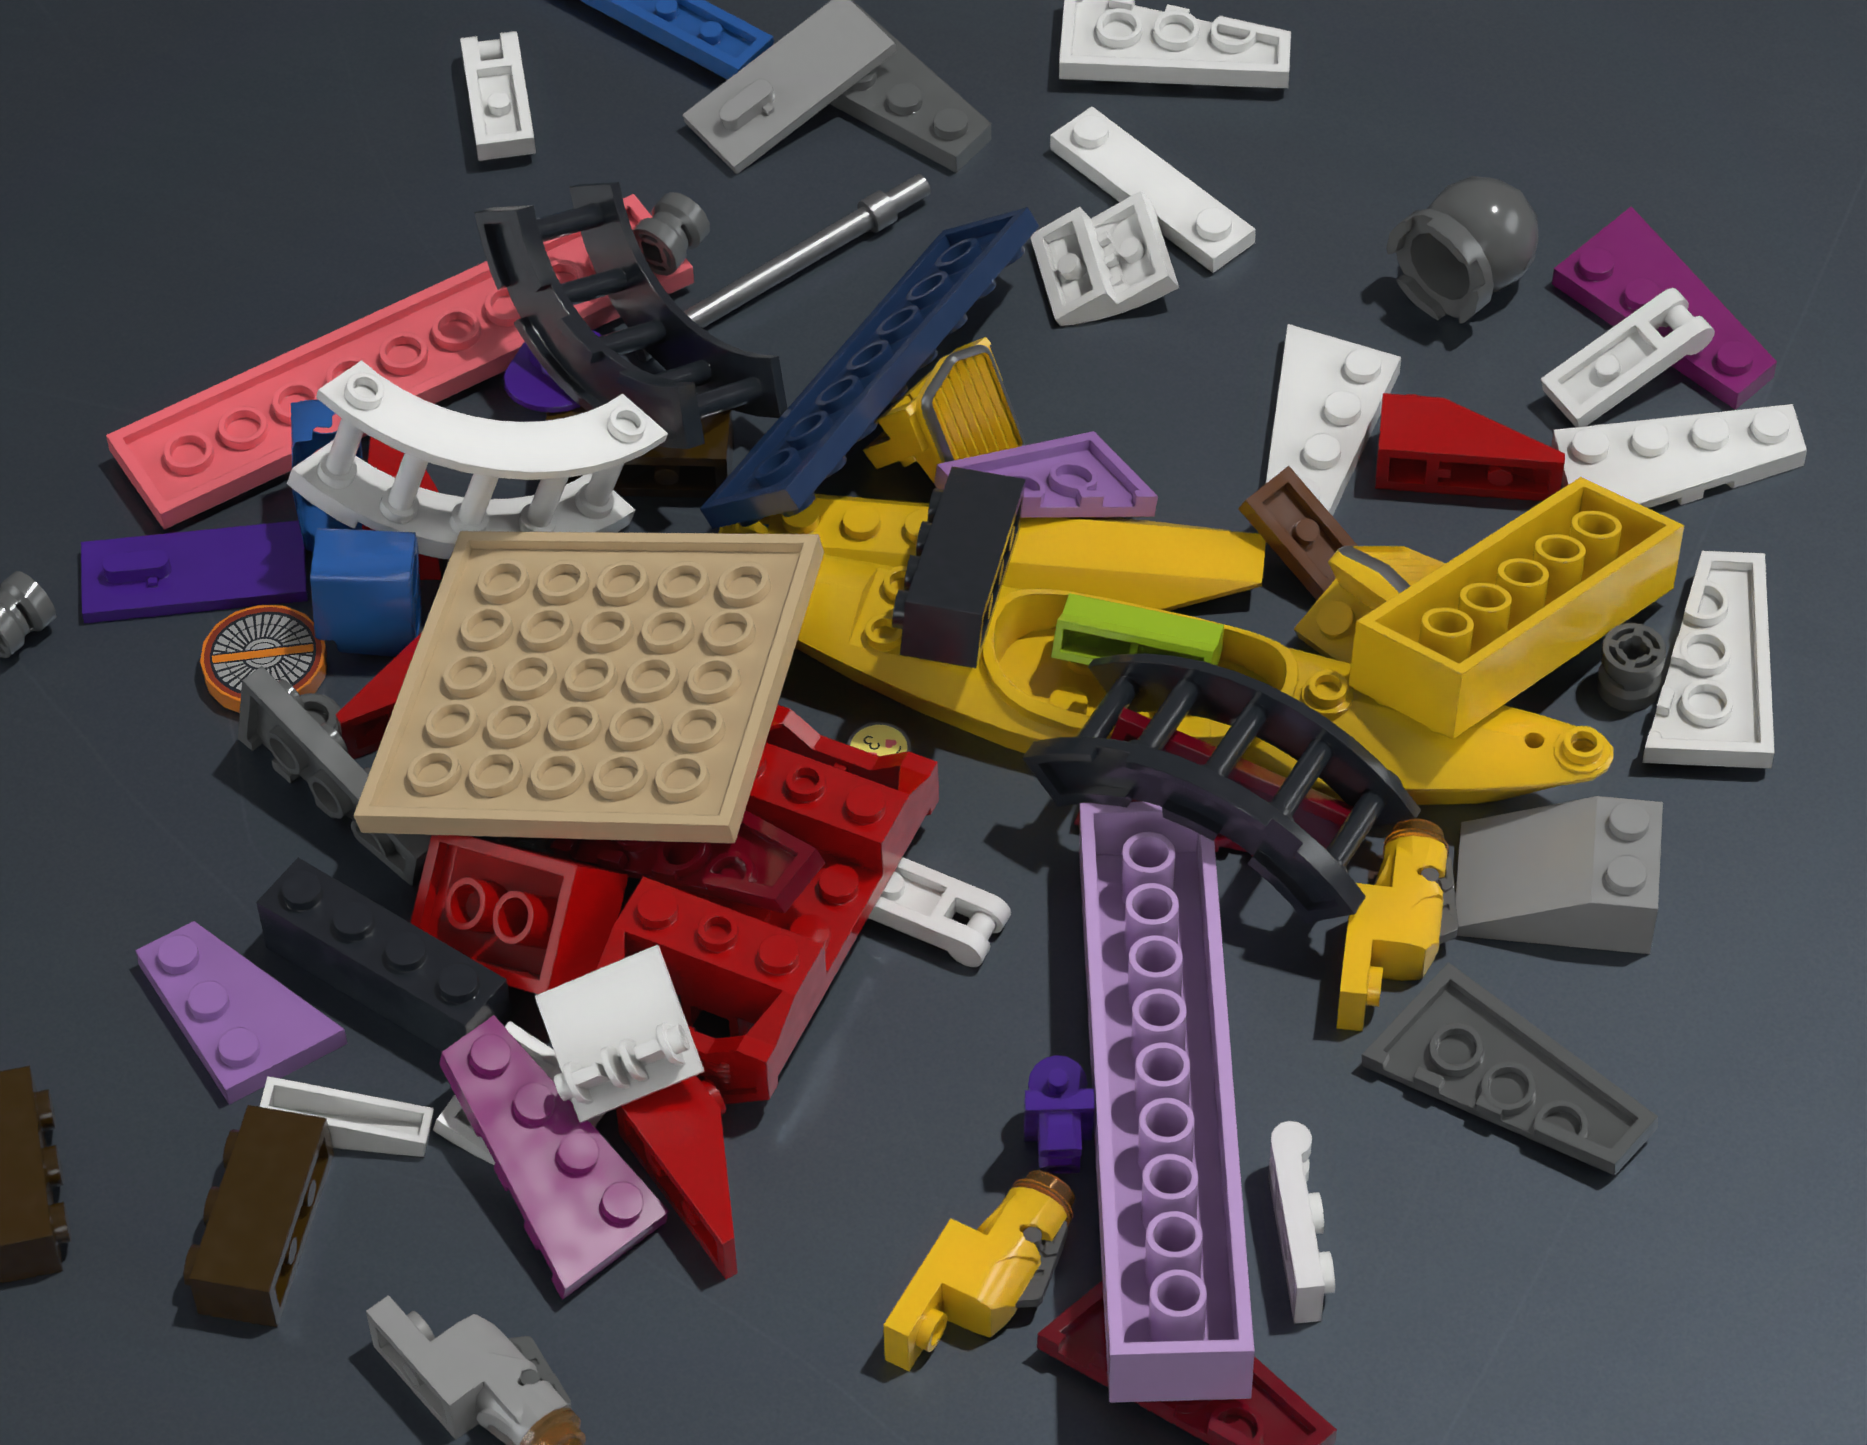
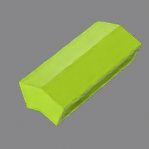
[1051,593,1224,666]

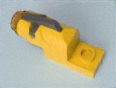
[1336,818,1458,1031]
[883,1170,1075,1371]

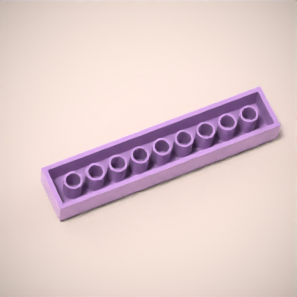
[1079,802,1254,1403]

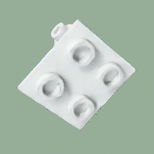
[535,945,705,1123]

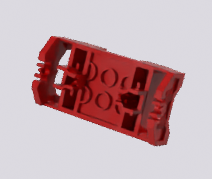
[596,704,939,1104]

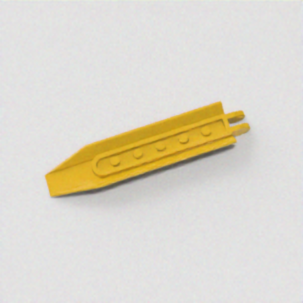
[719,494,1266,611]

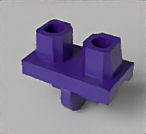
[1024,1055,1095,1174]

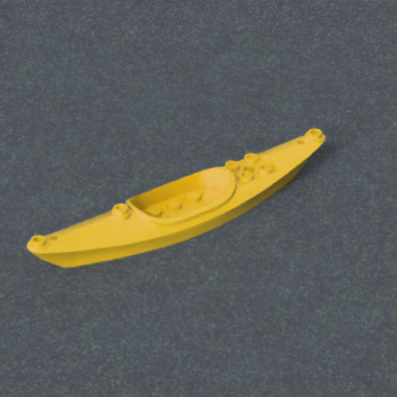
[795,554,1613,805]

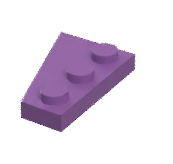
[934,431,1158,518]
[135,921,347,1105]

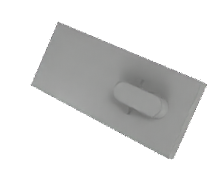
[682,0,897,174]

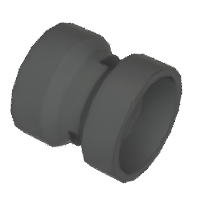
[632,192,710,276]
[0,571,57,658]
[1597,623,1666,712]

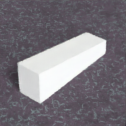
[260,1076,434,1157]

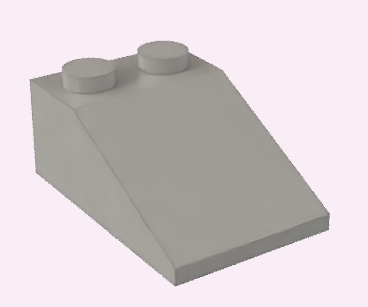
[1455,796,1663,954]

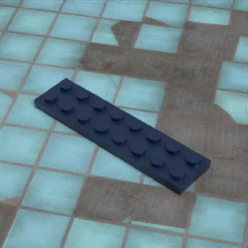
[700,207,1039,529]

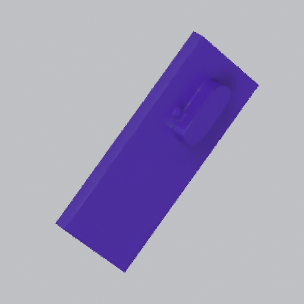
[81,520,308,623]

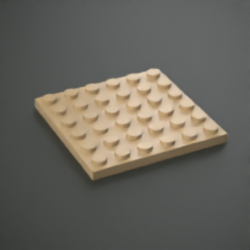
[354,531,824,843]

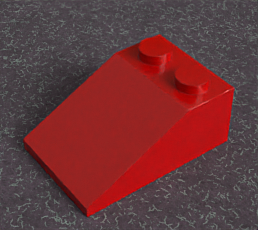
[411,835,629,994]

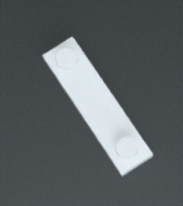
[1050,107,1256,273]

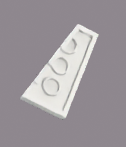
[1059,0,1291,88]
[1266,324,1401,516]
[1551,404,1807,508]
[1642,551,1774,769]

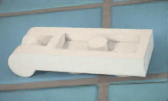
[460,31,536,161]
[1541,288,1715,427]
[868,857,1011,967]
[1268,1121,1335,1324]

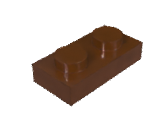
[1238,466,1358,600]

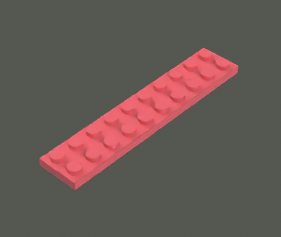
[106,194,694,530]

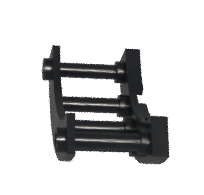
[474,182,787,449]
[1022,653,1421,923]

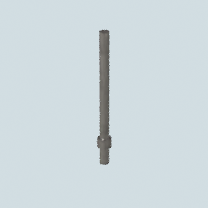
[635,174,931,362]

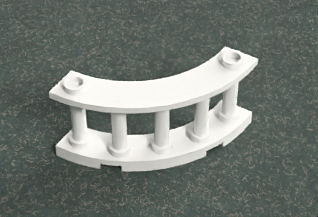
[287,360,668,560]

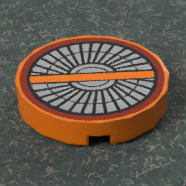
[200,605,327,713]

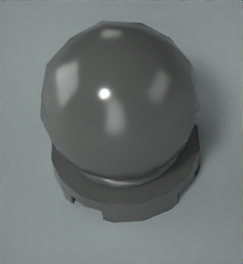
[1387,176,1539,323]

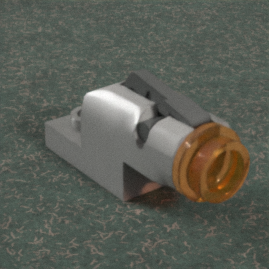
[366,1295,586,1445]

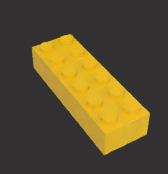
[1348,477,1684,739]

